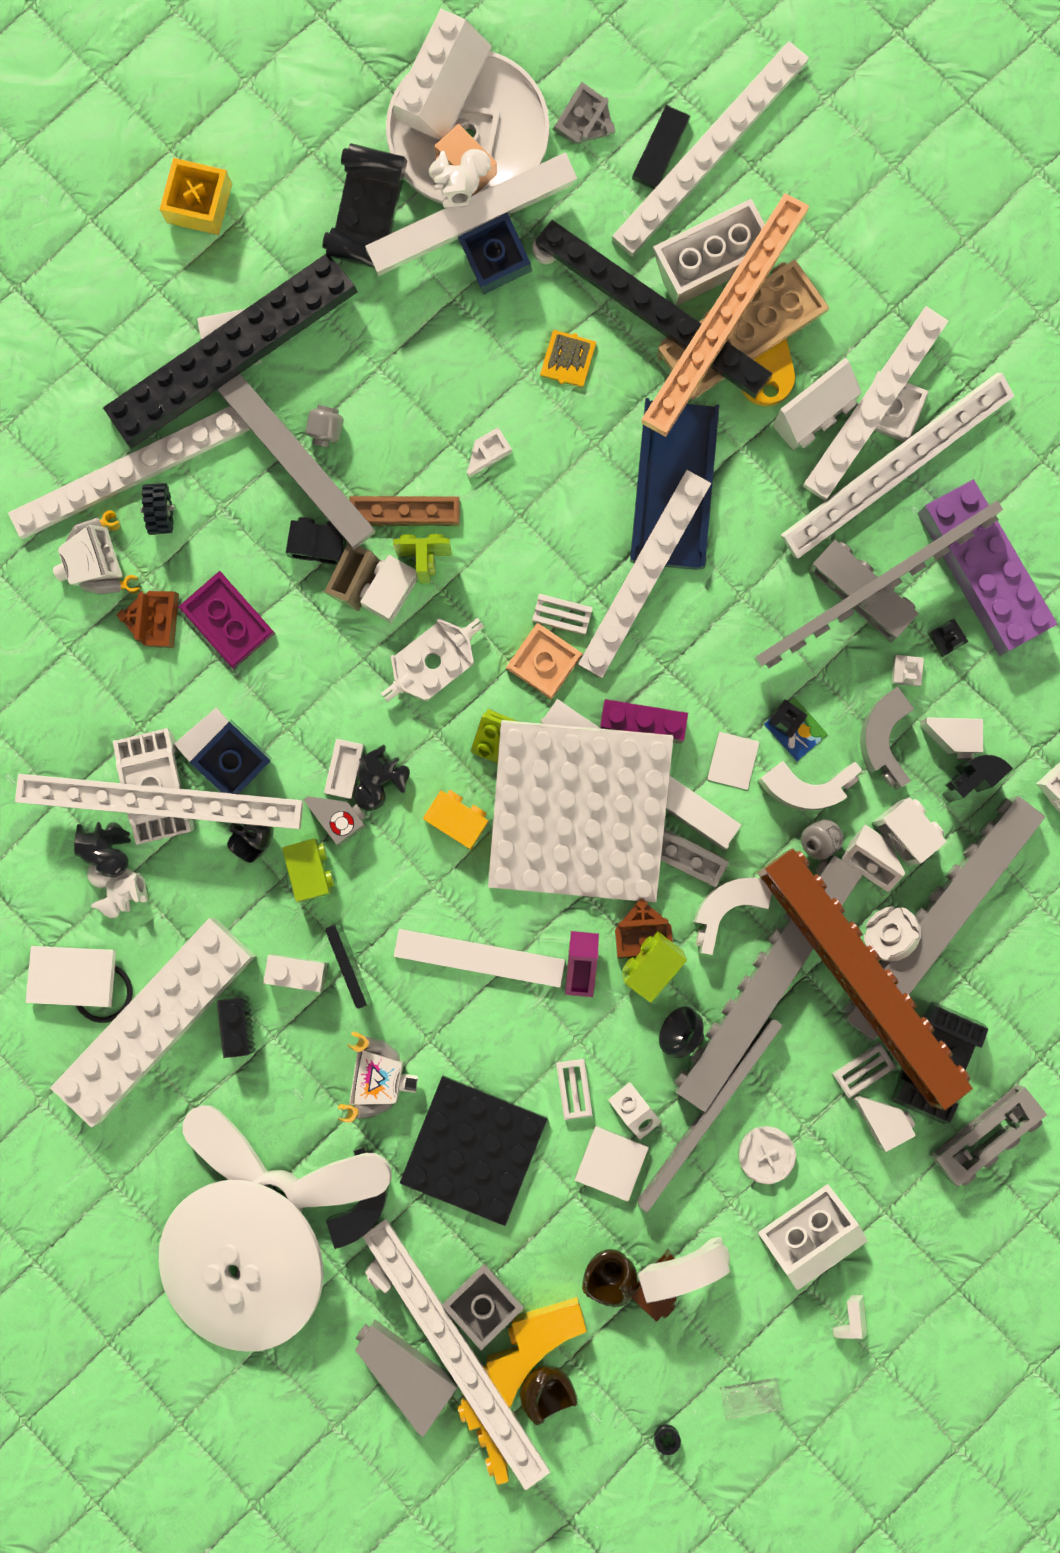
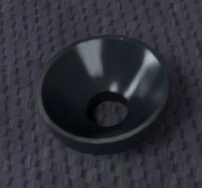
[659,1006,704,1058]

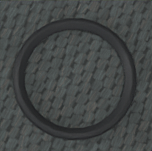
[76,965,133,1023]

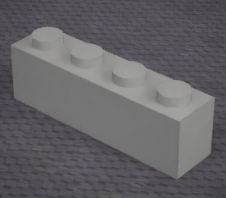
[808,540,919,642]

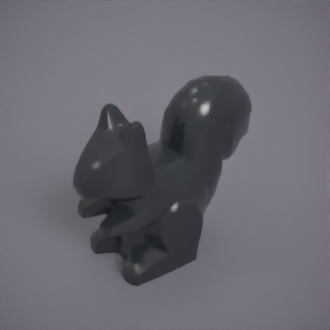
[354,744,410,811]
[74,822,131,878]

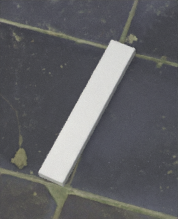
[394,929,565,987]

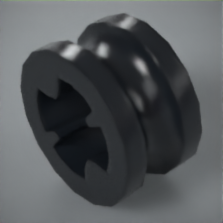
[654,1424,681,1455]

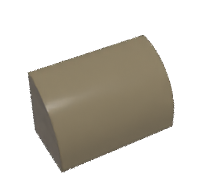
[324,544,380,611]

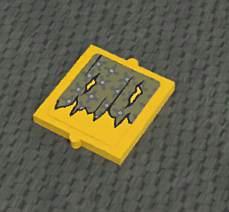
[540,330,596,388]

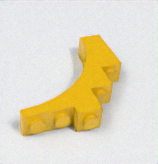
[458,1297,587,1485]

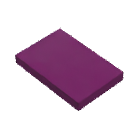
[178,571,275,669]

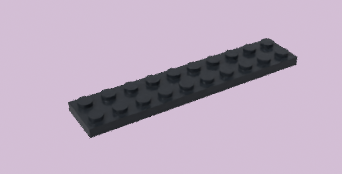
[103,254,358,449]

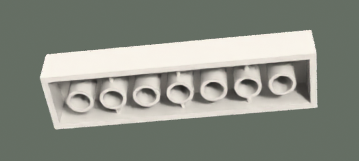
[50,918,256,1128]

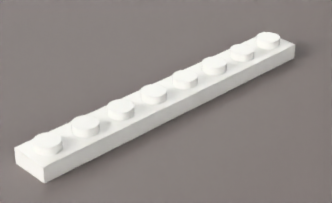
[803,306,948,501]
[578,470,711,678]

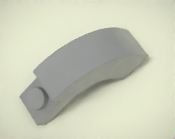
[860,687,914,790]

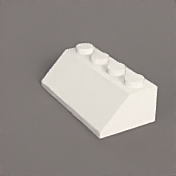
[393,9,492,140]
[653,199,765,306]

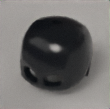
[227,823,274,863]

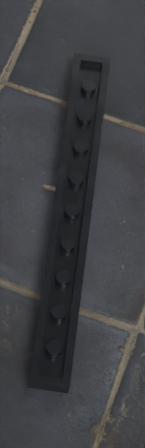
[535,220,773,399]

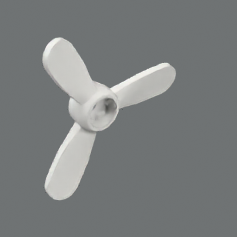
[183,1105,392,1277]

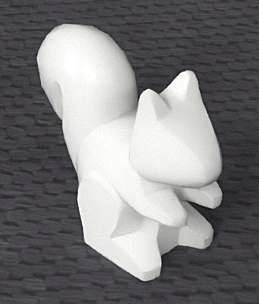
[429,149,491,208]
[87,864,148,918]

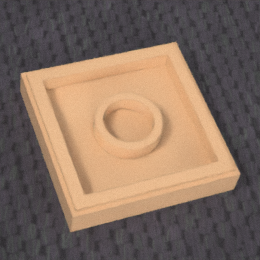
[506,623,583,700]

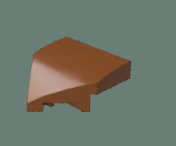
[116,591,179,648]
[615,898,673,959]

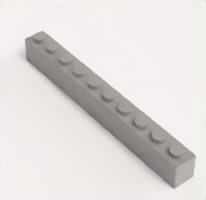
[841,796,1046,1041]
[674,856,863,1112]

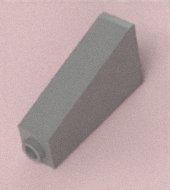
[355,1319,458,1437]

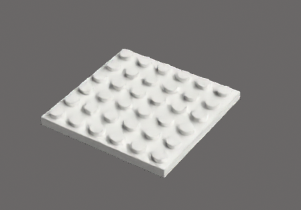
[488,720,673,903]

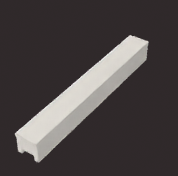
[365,152,577,276]
[540,699,741,850]

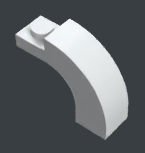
[757,761,863,811]
[693,878,772,955]
[638,1237,730,1303]

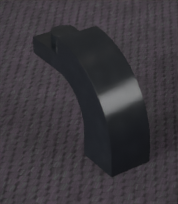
[326,1144,389,1249]

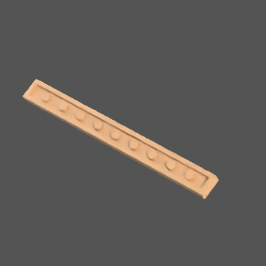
[642,193,809,437]

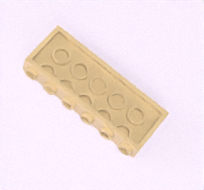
[657,259,829,401]

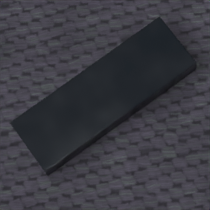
[632,105,691,189]

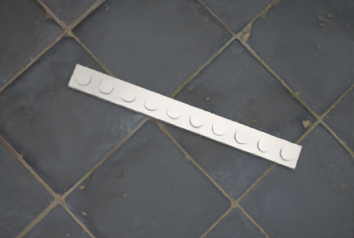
[612,41,809,257]
[780,373,1014,559]
[8,406,250,539]
[15,774,303,829]
[363,1219,551,1490]

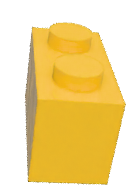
[422,789,489,850]

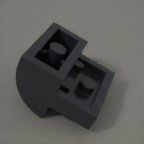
[942,755,1013,802]

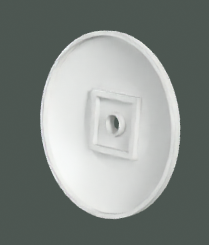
[386,51,549,204]
[159,1180,324,1352]

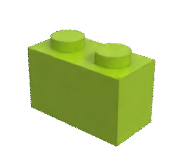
[282,838,335,902]
[622,932,687,1003]

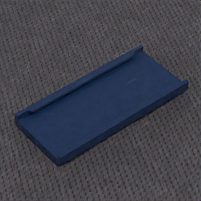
[630,398,719,570]

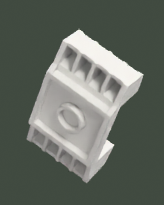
[113,728,195,845]

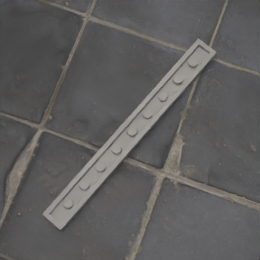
[754,500,1004,669]

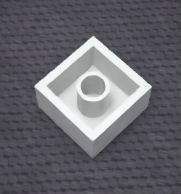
[872,797,947,866]

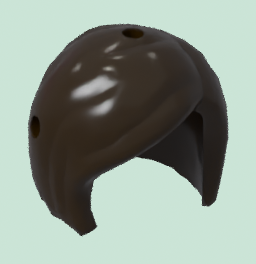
[582,1249,637,1307]
[520,1366,578,1425]

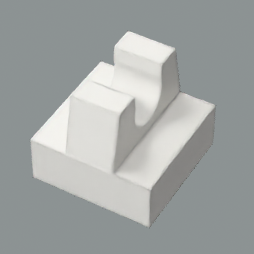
[891,655,924,687]

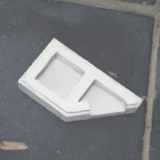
[467,427,513,478]

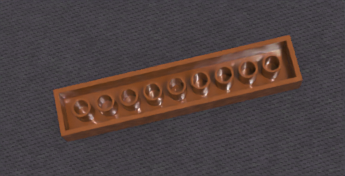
[757,848,973,1110]

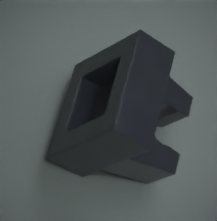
[928,618,969,657]
[768,699,808,739]

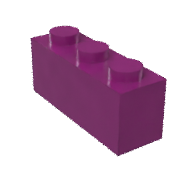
[599,699,688,744]

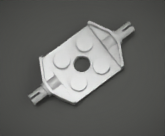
[381,618,484,702]

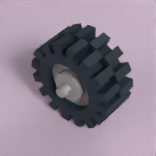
[140,483,175,535]

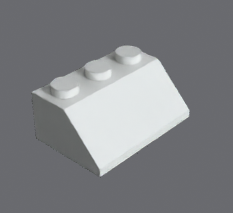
[773,358,862,451]
[758,1184,868,1291]

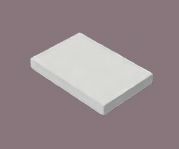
[26,946,116,1007]

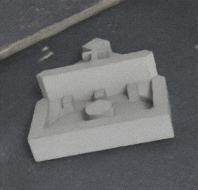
[552,82,616,144]

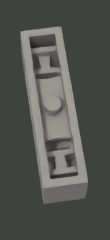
[930,1085,1047,1187]

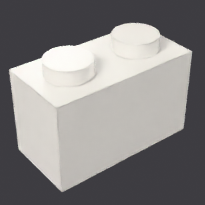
[360,555,418,624]
[263,954,329,992]

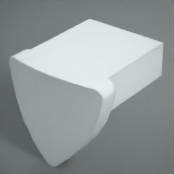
[833,1295,867,1339]

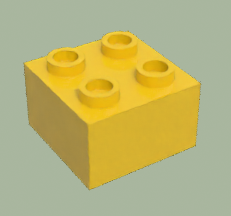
[159,158,232,235]

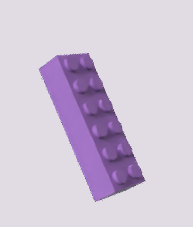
[918,479,1058,656]

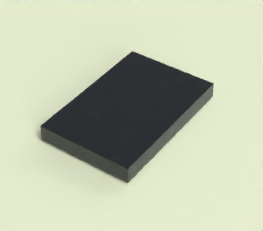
[325,924,373,1009]

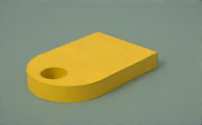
[741,339,795,406]

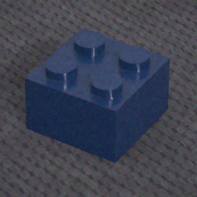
[458,213,532,295]
[189,719,272,794]

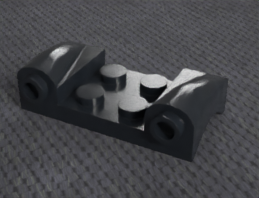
[322,143,408,269]

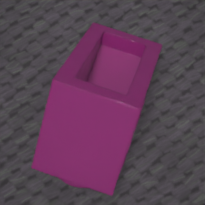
[565,931,599,997]

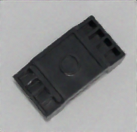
[890,1001,988,1124]

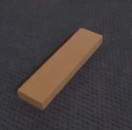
[349,496,460,526]

